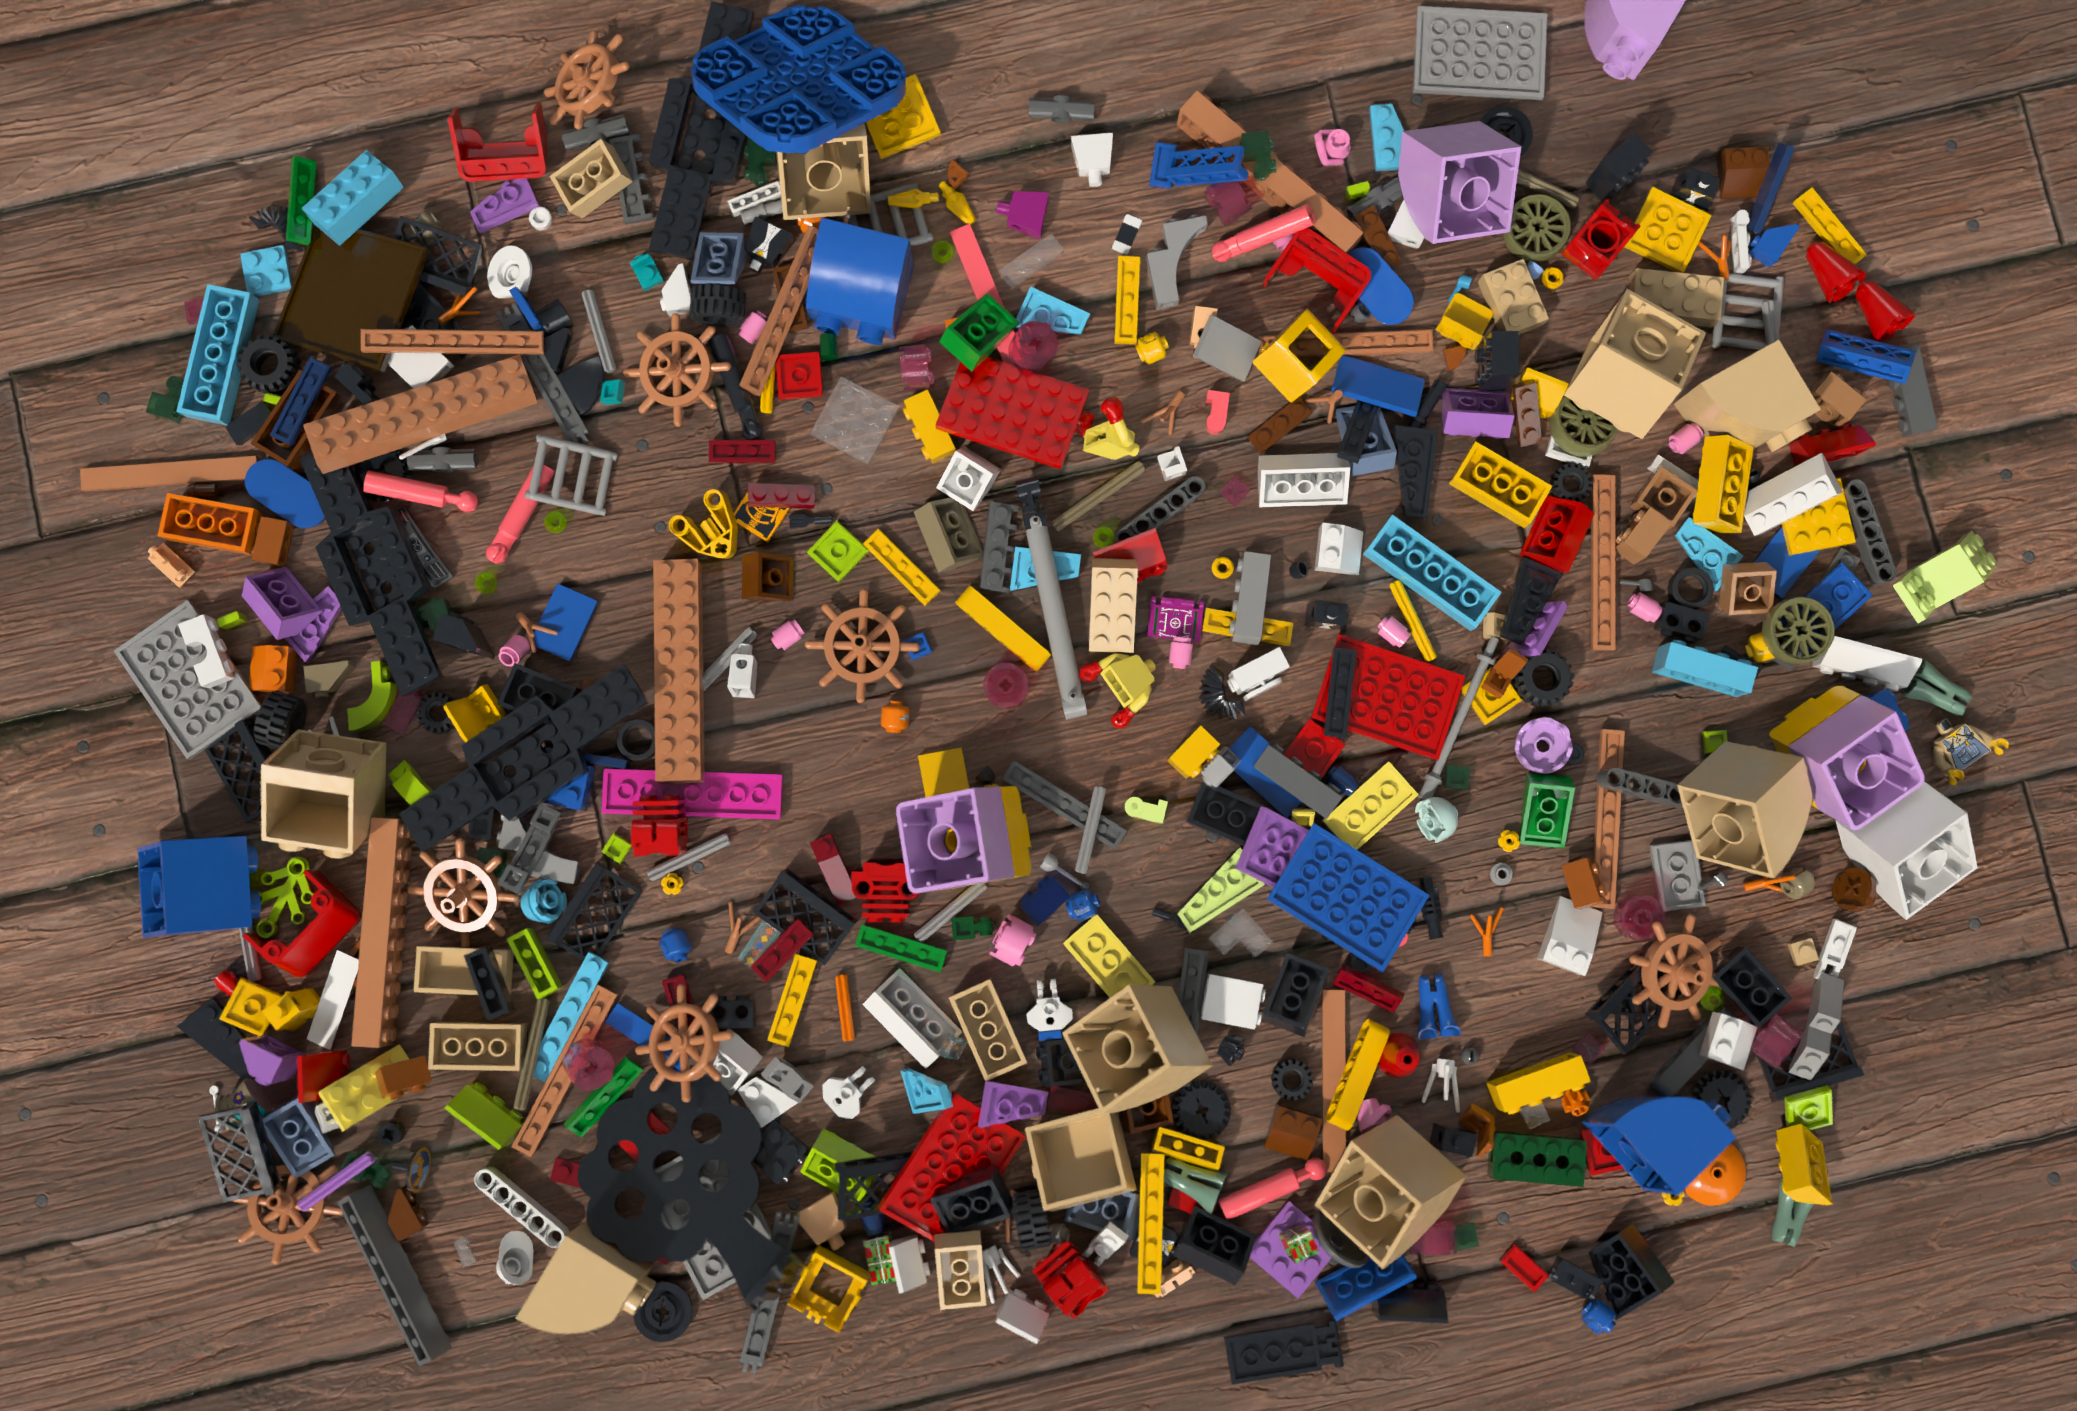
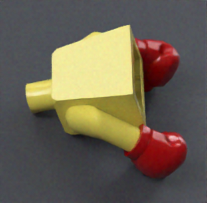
[1075,396,1139,460]
[1079,653,1156,729]

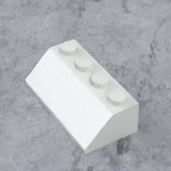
[1258,453,1350,507]
[1744,453,1843,536]
[1812,636,1922,691]
[863,968,962,1069]

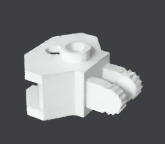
[1027,979,1073,1031]
[823,1066,875,1119]

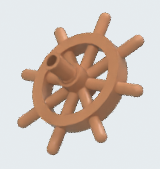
[544,31,630,130]
[623,313,731,427]
[805,589,920,703]
[407,838,519,948]
[1629,914,1721,1028]
[635,984,733,1102]
[232,1165,343,1265]

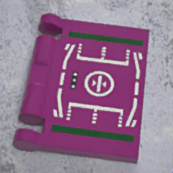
[1147,595,1204,642]

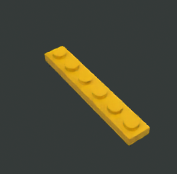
[1137,1152,1164,1294]

